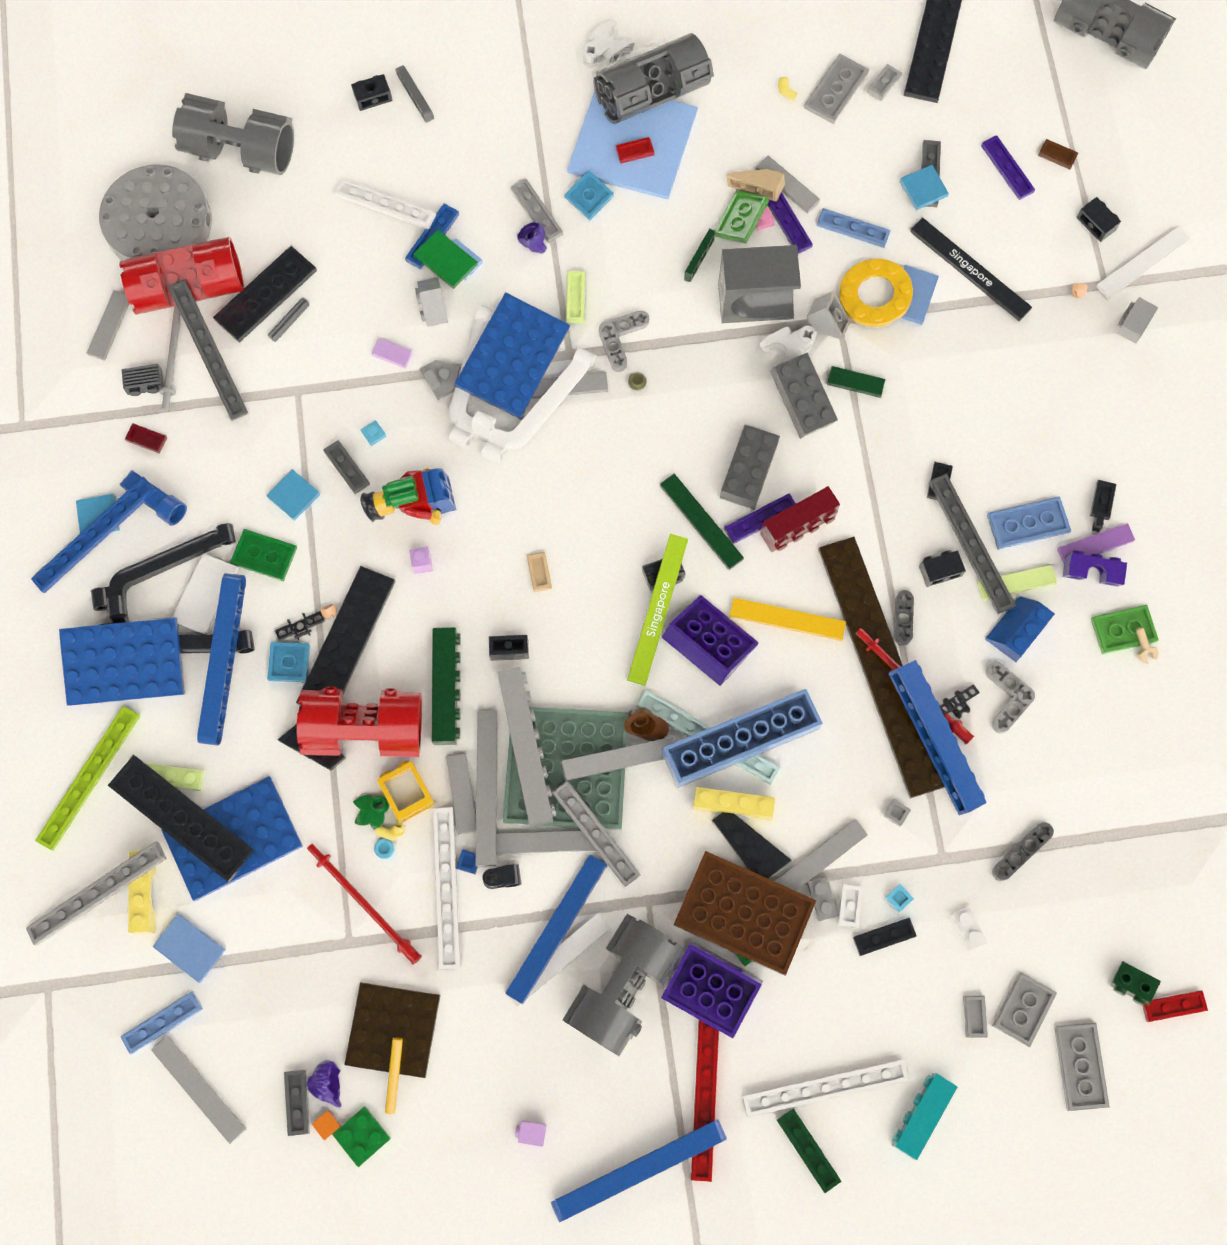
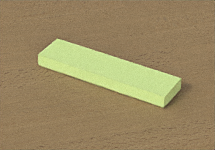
[977,565,1057,601]

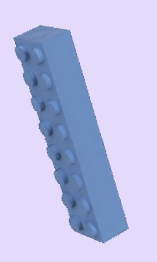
[661,689,823,789]

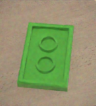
[715,190,769,244]
[1091,605,1159,655]

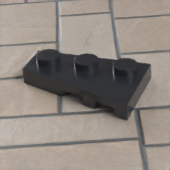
[277,724,346,771]

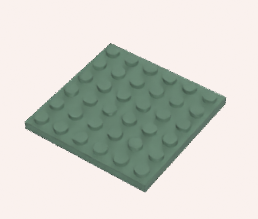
[503,707,628,830]

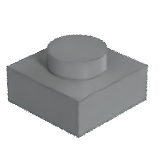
[883,799,911,827]

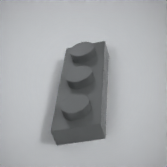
[323,440,370,494]
[284,1070,310,1136]

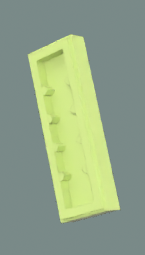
[566,271,585,324]

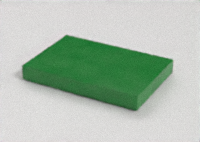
[414,230,478,289]
[230,529,298,582]

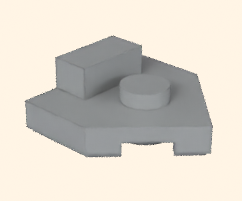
[420,360,461,400]

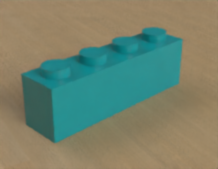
[892,1073,958,1161]

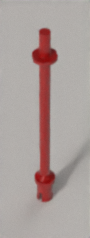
[856,628,974,745]
[307,843,422,965]

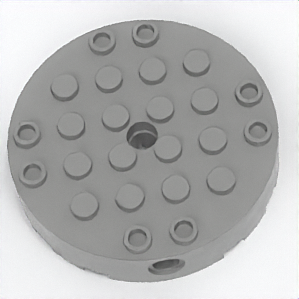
[99,165,212,260]

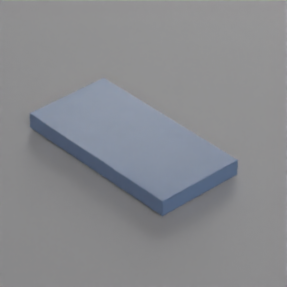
[987,496,1071,550]

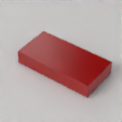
[616,137,654,164]

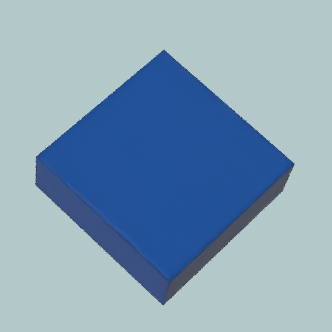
[456,849,478,875]

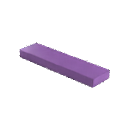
[1057,523,1136,564]

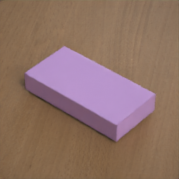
[371,338,413,369]

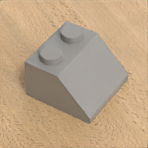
[807,291,850,339]

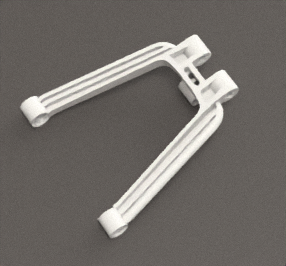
[449,305,596,464]

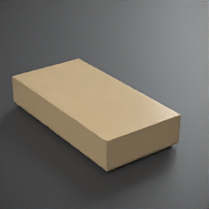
[527,552,552,593]

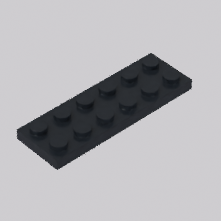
[213,246,317,343]

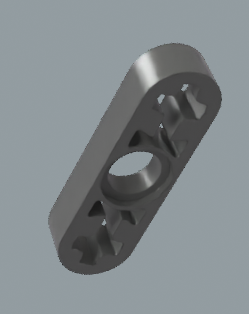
[894,590,914,646]

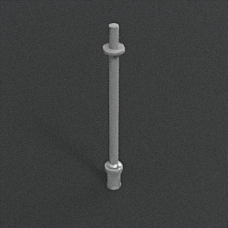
[159,306,181,411]

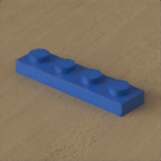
[405,203,459,270]

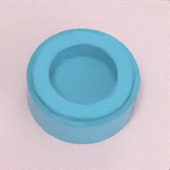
[374,839,395,859]

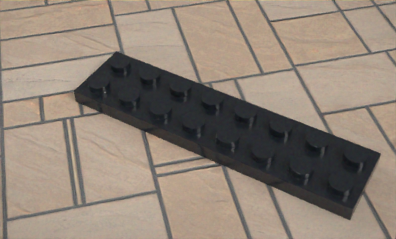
[903,0,962,103]
[296,566,396,706]
[107,754,255,882]

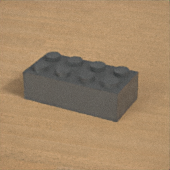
[770,352,838,439]
[720,424,780,510]

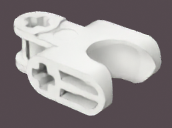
[583,19,635,68]
[760,326,817,366]

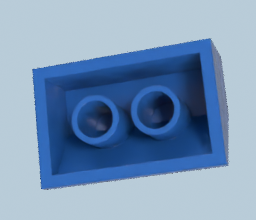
[985,596,1055,662]

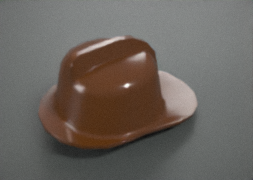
[624,707,669,741]

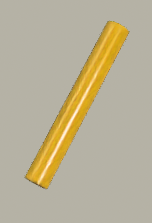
[385,1037,403,1114]

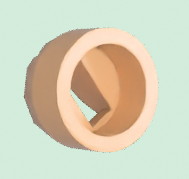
[1072,283,1087,298]
[320,604,337,620]

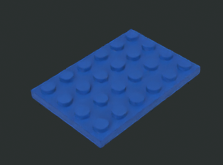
[454,292,570,419]
[59,618,185,706]
[161,776,304,902]

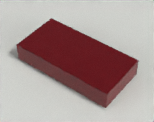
[125,423,167,454]

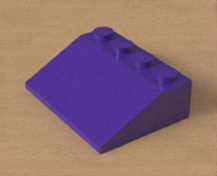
[661,595,759,686]
[661,940,763,1039]

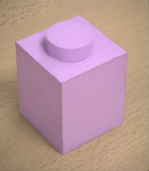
[409,546,433,574]
[515,1121,547,1147]

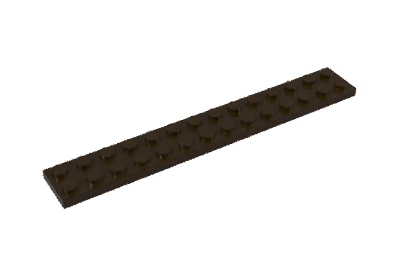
[818,536,945,799]

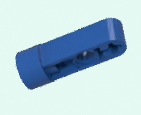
[119,470,187,526]

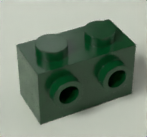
[1110,961,1161,1006]

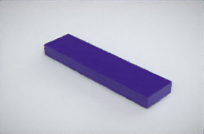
[981,135,1036,200]
[767,192,813,254]
[724,493,796,544]

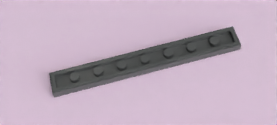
[168,279,249,421]
[929,473,1016,615]

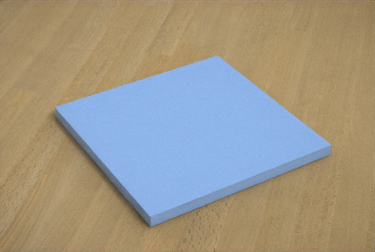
[567,91,698,200]

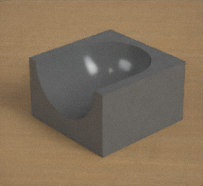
[718,245,801,324]

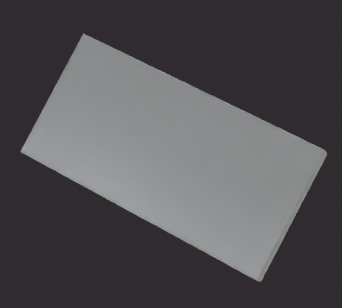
[804,53,870,124]
[1054,1023,1110,1111]

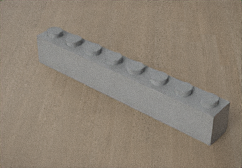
[497,667,556,827]

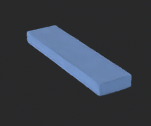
[817,208,891,248]
[120,991,203,1055]

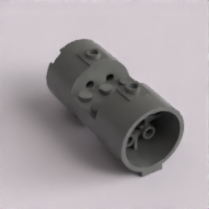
[1053,0,1177,69]
[593,33,714,124]
[172,93,294,175]
[562,913,684,1057]

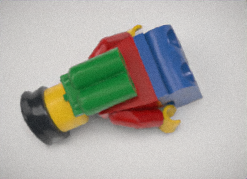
[360,467,457,525]

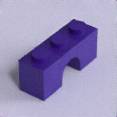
[1062,550,1128,587]

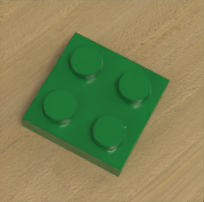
[332,1106,391,1168]

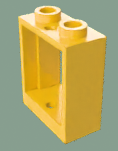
[377,761,435,823]

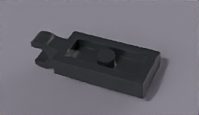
[1090,480,1117,532]

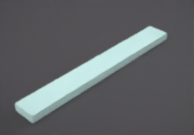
[636,690,780,785]

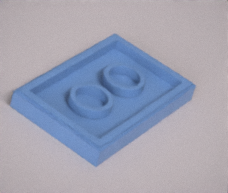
[901,265,939,325]
[152,914,226,983]

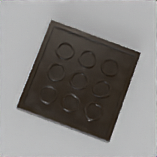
[344,982,441,1078]

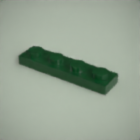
[776,1108,842,1194]

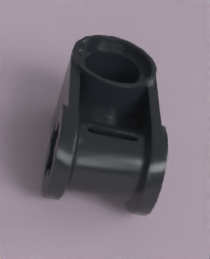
[482,864,522,889]

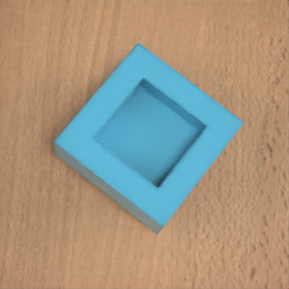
[360,420,387,446]
[885,884,914,913]

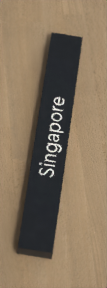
[910,217,1032,322]

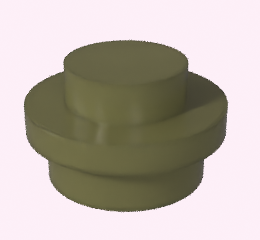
[628,372,647,391]

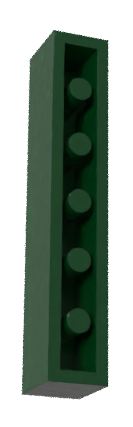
[432,627,461,745]

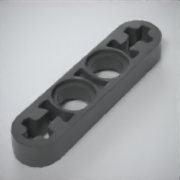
[395,65,434,123]
[992,822,1054,881]

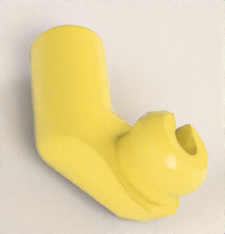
[778,77,798,101]
[375,823,405,841]

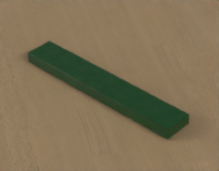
[660,473,744,571]

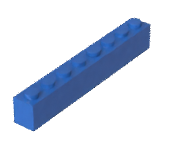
[889,660,987,815]

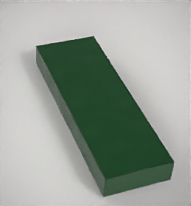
[684,228,715,283]
[827,366,886,398]

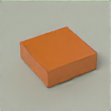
[312,1110,341,1141]

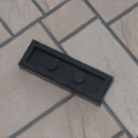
[852,917,917,957]

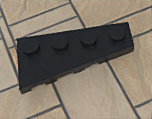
[712,812,792,878]

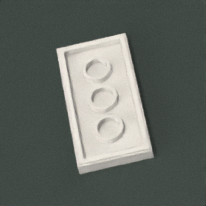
[172,553,239,635]

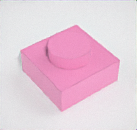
[756,207,775,231]

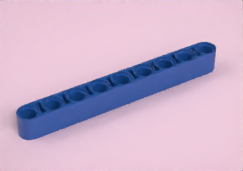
[197,573,246,746]
[550,1119,727,1223]

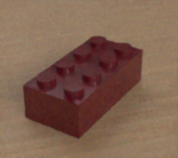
[760,486,841,552]

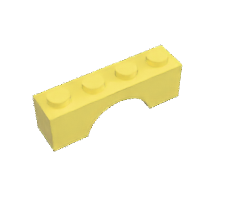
[693,787,775,821]
[128,851,156,935]

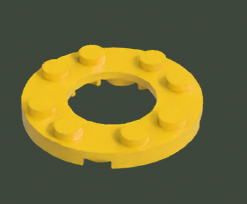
[839,259,913,327]

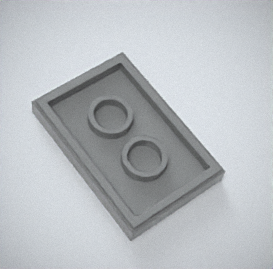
[992,972,1057,1047]

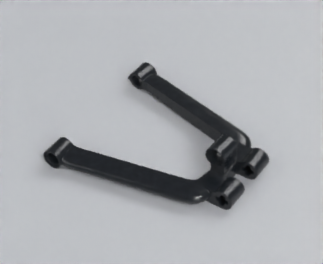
[91,523,255,654]

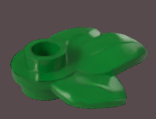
[353,795,389,830]

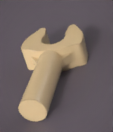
[1136,627,1159,664]

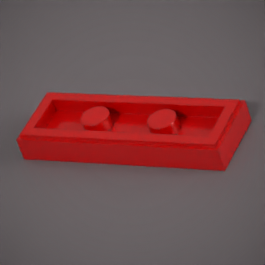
[1142,990,1208,1022]

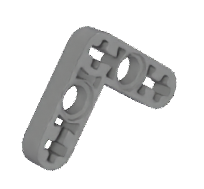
[599,311,650,372]
[985,662,1035,734]

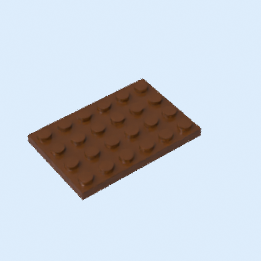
[673,851,817,976]

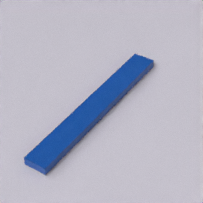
[31,476,157,593]
[505,855,608,1005]

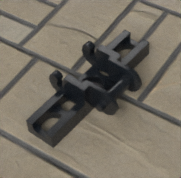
[274,611,325,641]
[940,684,980,719]

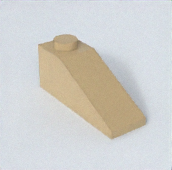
[726,169,785,201]

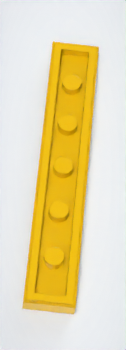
[729,598,846,641]

